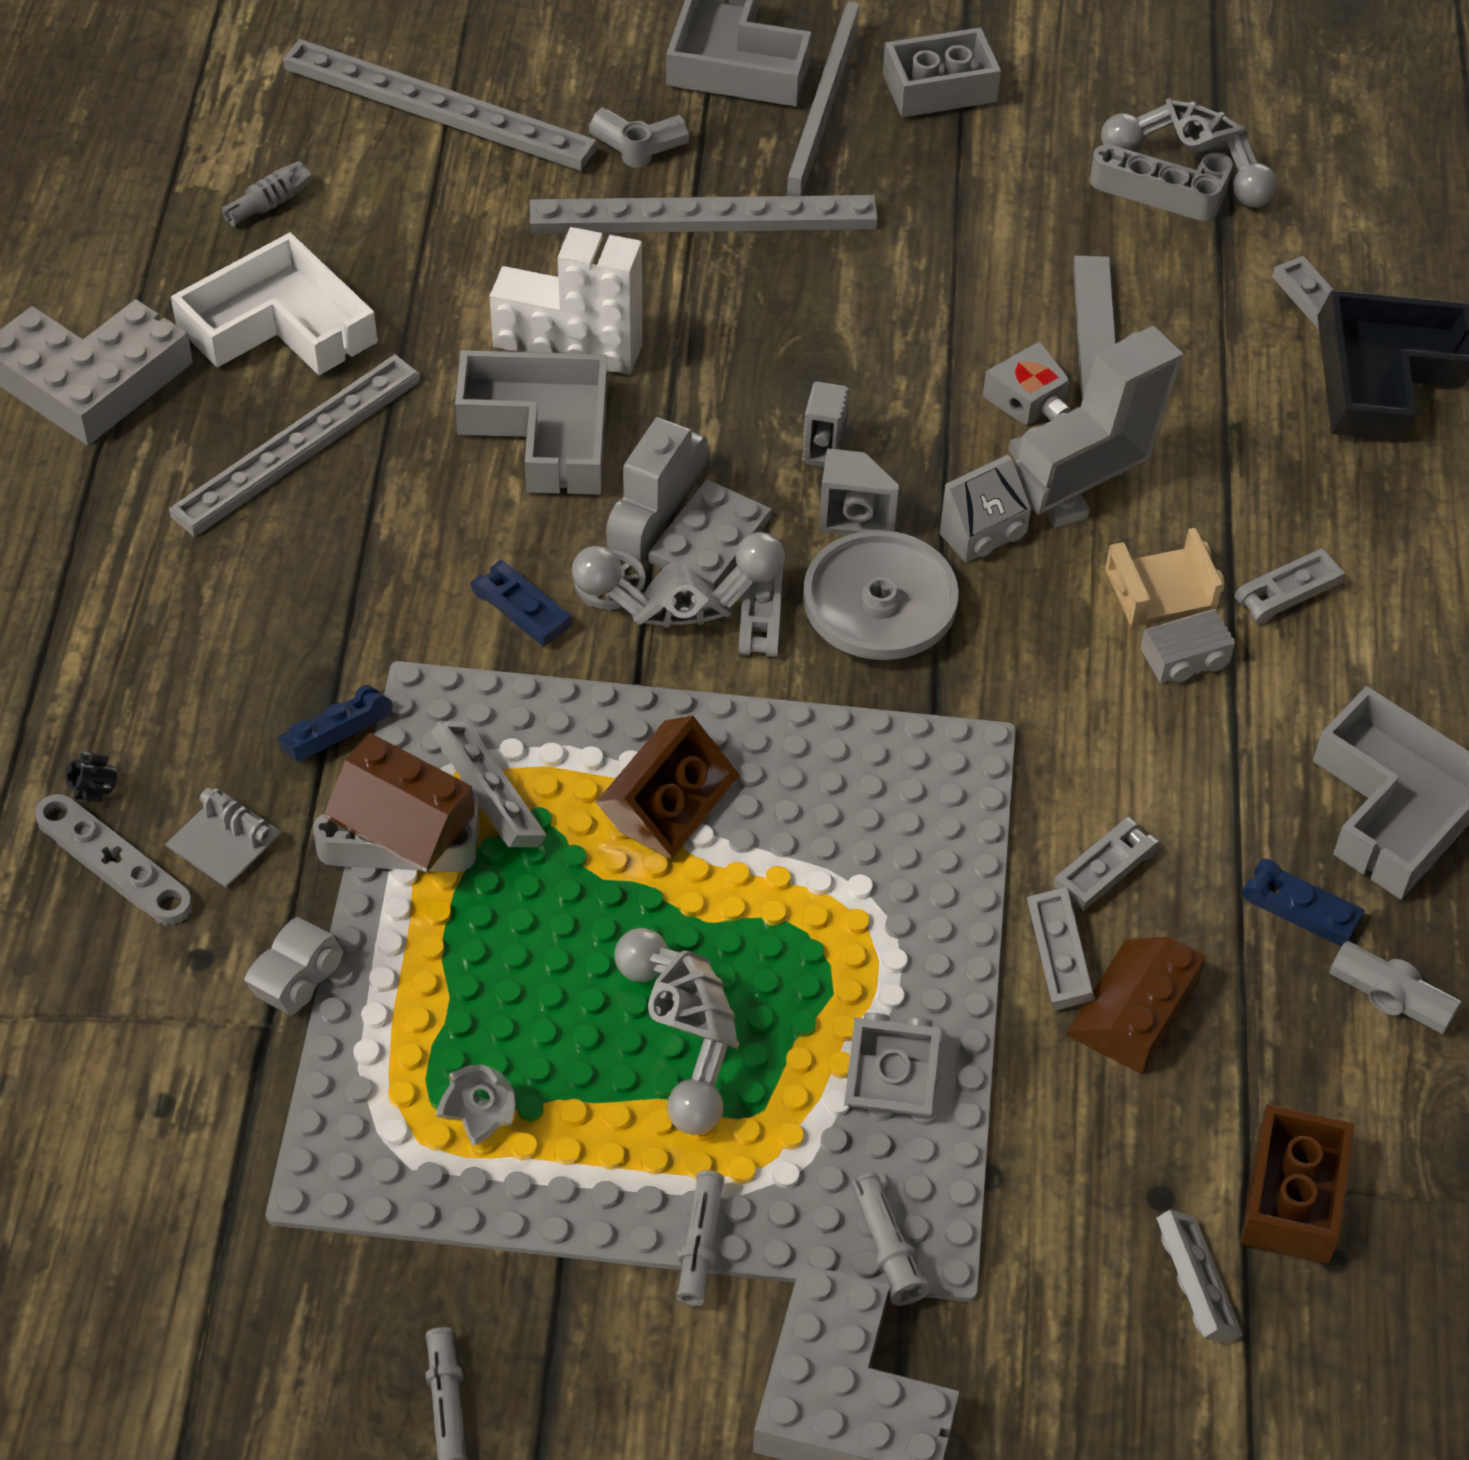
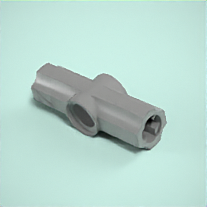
[1329,940,1462,1035]

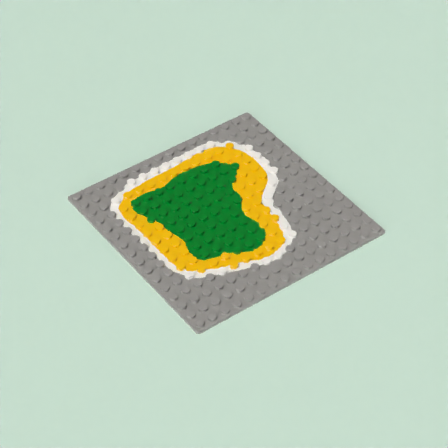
[266,661,1015,1302]

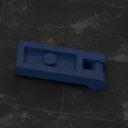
[470,560,572,647]
[278,685,393,762]
[1242,859,1365,947]

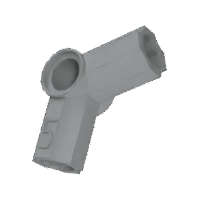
[589,107,689,168]

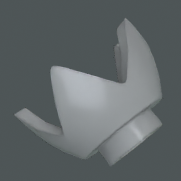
[436,1065,515,1145]

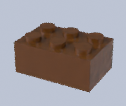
[1240,1104,1355,1264]

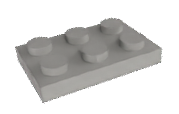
[648,479,771,591]

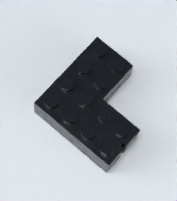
[1317,290,1469,441]

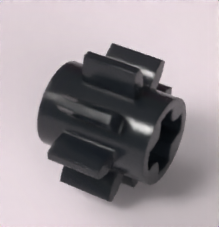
[65,752,117,802]

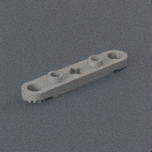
[35,794,192,926]

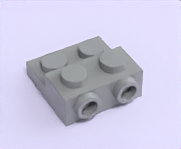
[844,1012,941,1117]

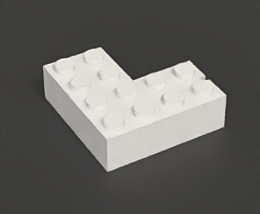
[490,227,642,375]
[171,233,378,375]

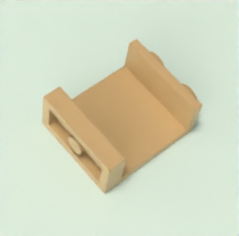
[1105,528,1225,627]

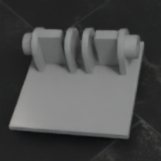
[165,788,282,888]

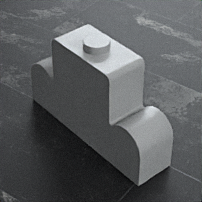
[606,417,708,563]

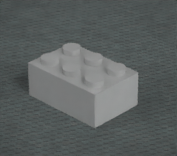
[883,27,1001,117]

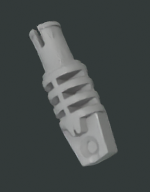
[222,161,312,227]

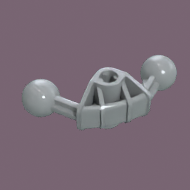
[1101,98,1278,208]
[572,532,785,628]
[614,928,739,1135]

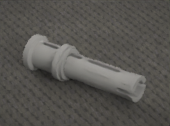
[852,1173,930,1306]

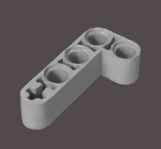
[1089,145,1233,221]
[313,788,481,872]

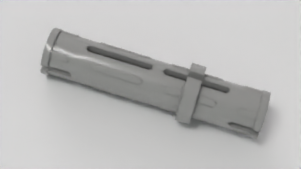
[676,1170,725,1306]
[425,1327,467,1460]

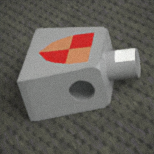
[983,342,1071,425]

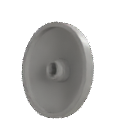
[803,530,958,660]

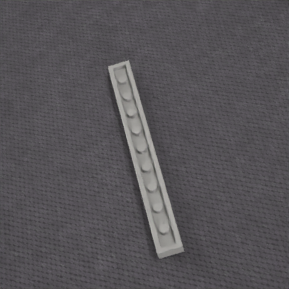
[283,39,596,171]
[530,195,877,234]

